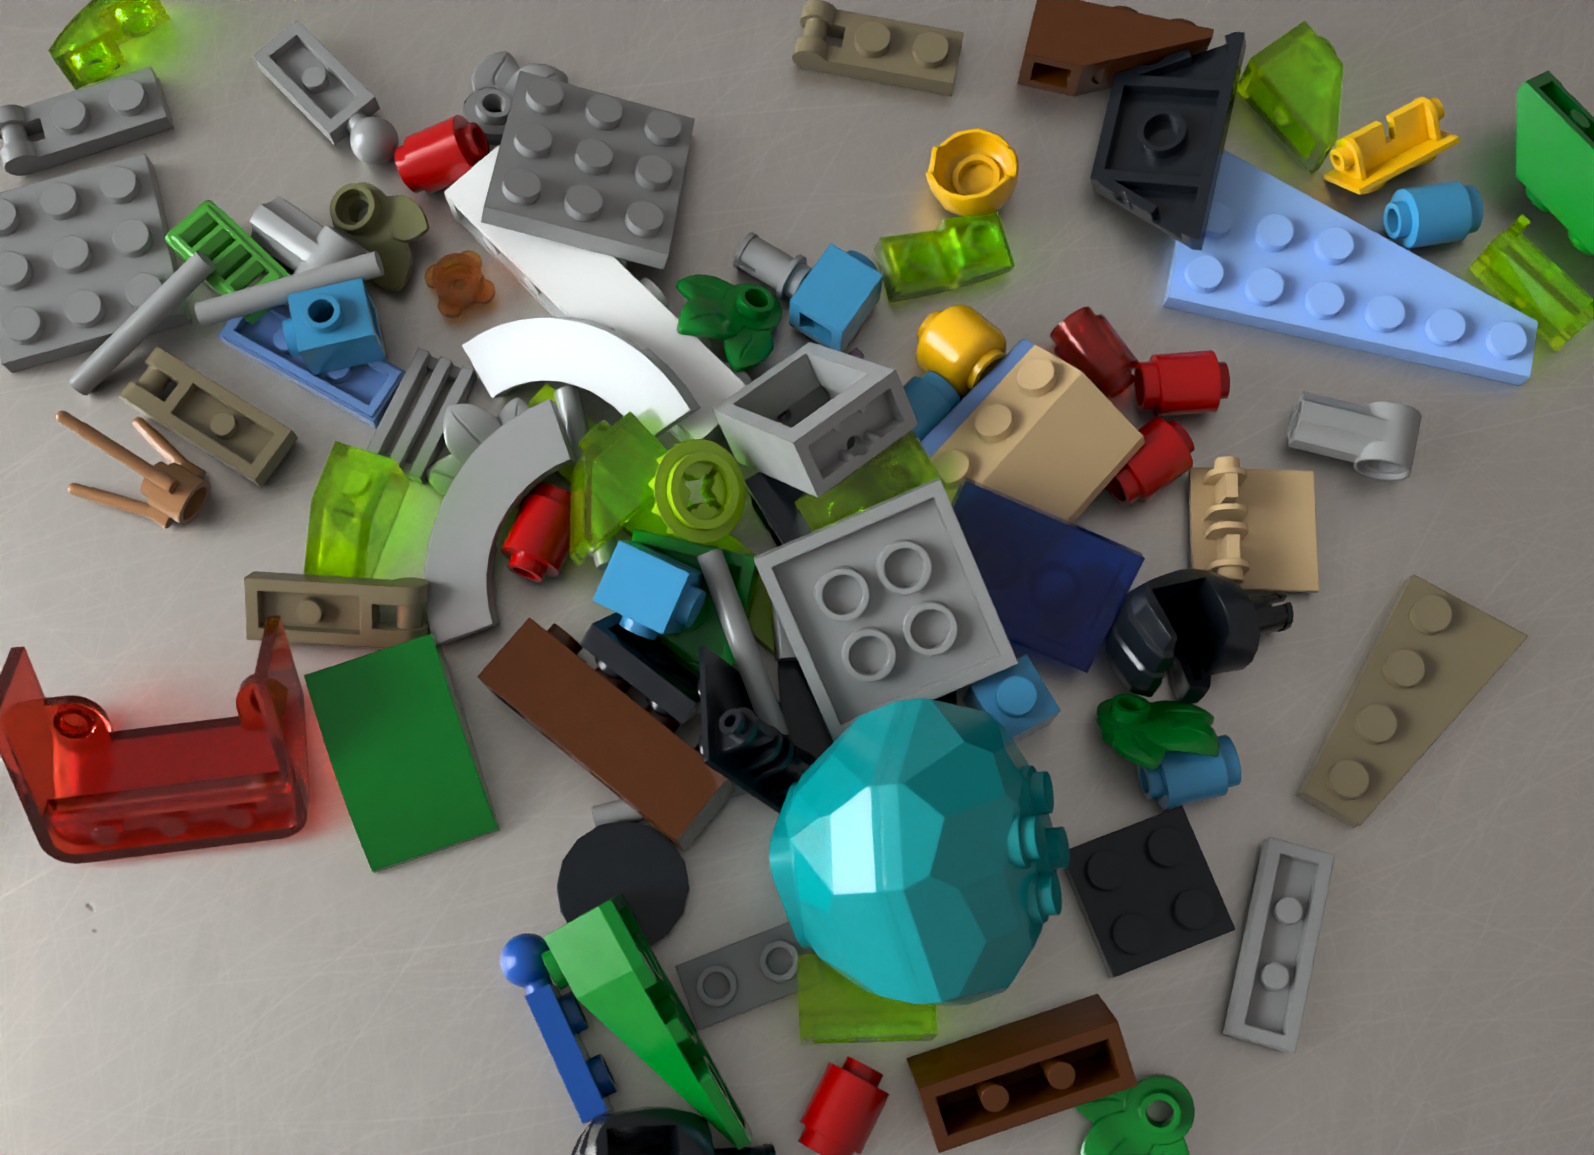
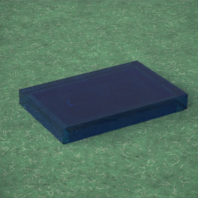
[951,476,1145,673]

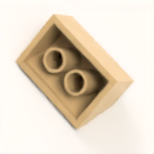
[910,344,1145,581]

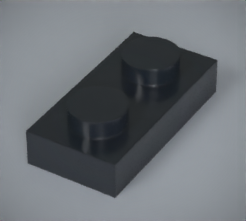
[579,612,701,724]

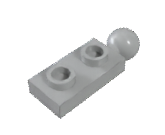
[252,20,399,165]
[675,922,825,1030]

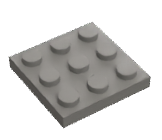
[481,71,695,270]
[0,154,192,373]
[754,478,1018,741]

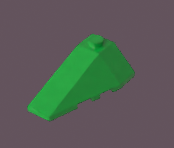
[542,892,752,1150]

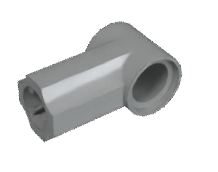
[249,196,369,274]
[1287,391,1422,481]

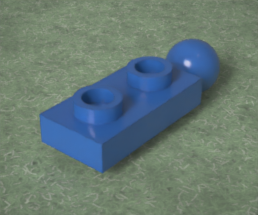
[500,933,618,1124]

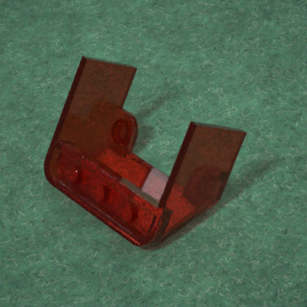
[0,616,310,864]

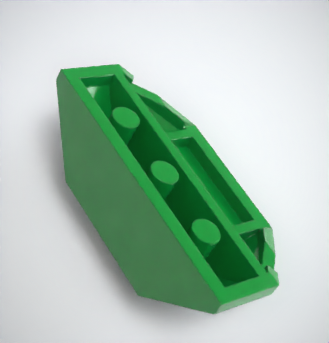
[1516,70,1594,256]

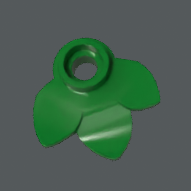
[676,274,782,372]
[1095,693,1220,770]
[1076,1074,1195,1155]

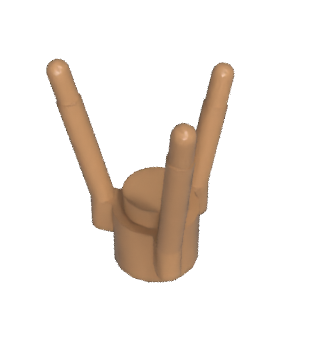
[56,411,211,528]

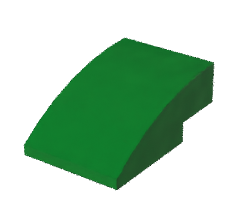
[304,633,500,873]

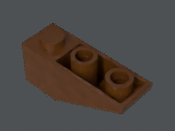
[1017,0,1214,96]

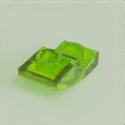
[48,0,170,90]
[874,212,1015,303]
[794,429,946,532]

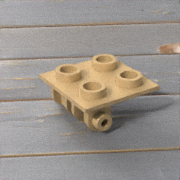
[1188,456,1319,593]

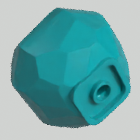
[769,698,1070,1006]

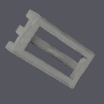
[364,347,477,485]

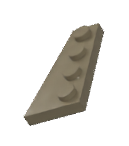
[1295,574,1529,828]

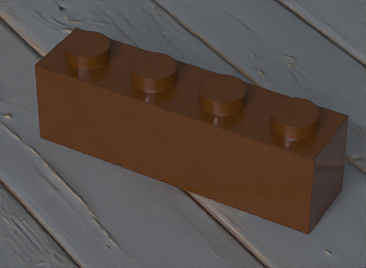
[477,617,735,851]

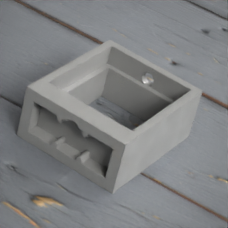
[712,342,919,498]

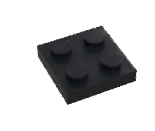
[1064,806,1236,979]

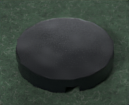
[556,820,690,947]

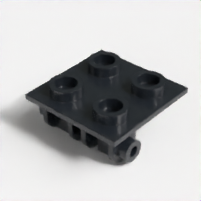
[697,645,816,814]

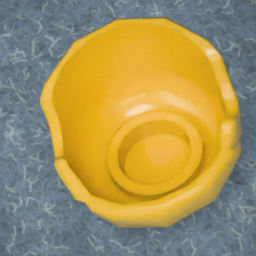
[926,127,1019,218]

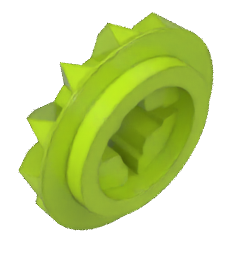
[647,439,746,544]

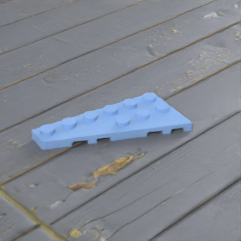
[1163,150,1538,386]

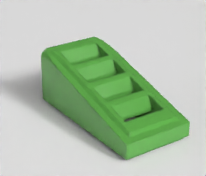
[165,200,290,325]

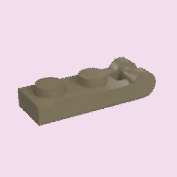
[792,0,964,96]
[118,347,298,488]
[244,571,429,648]

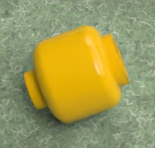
[916,304,1007,397]

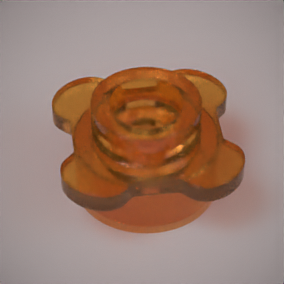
[424,250,495,318]

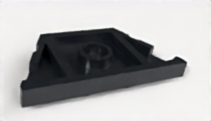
[1090,32,1246,250]

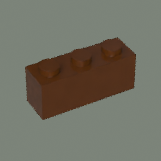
[906,994,1138,1153]

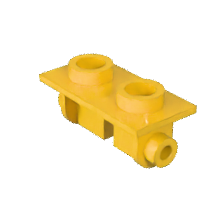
[1323,97,1460,195]

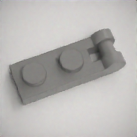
[0,66,174,176]

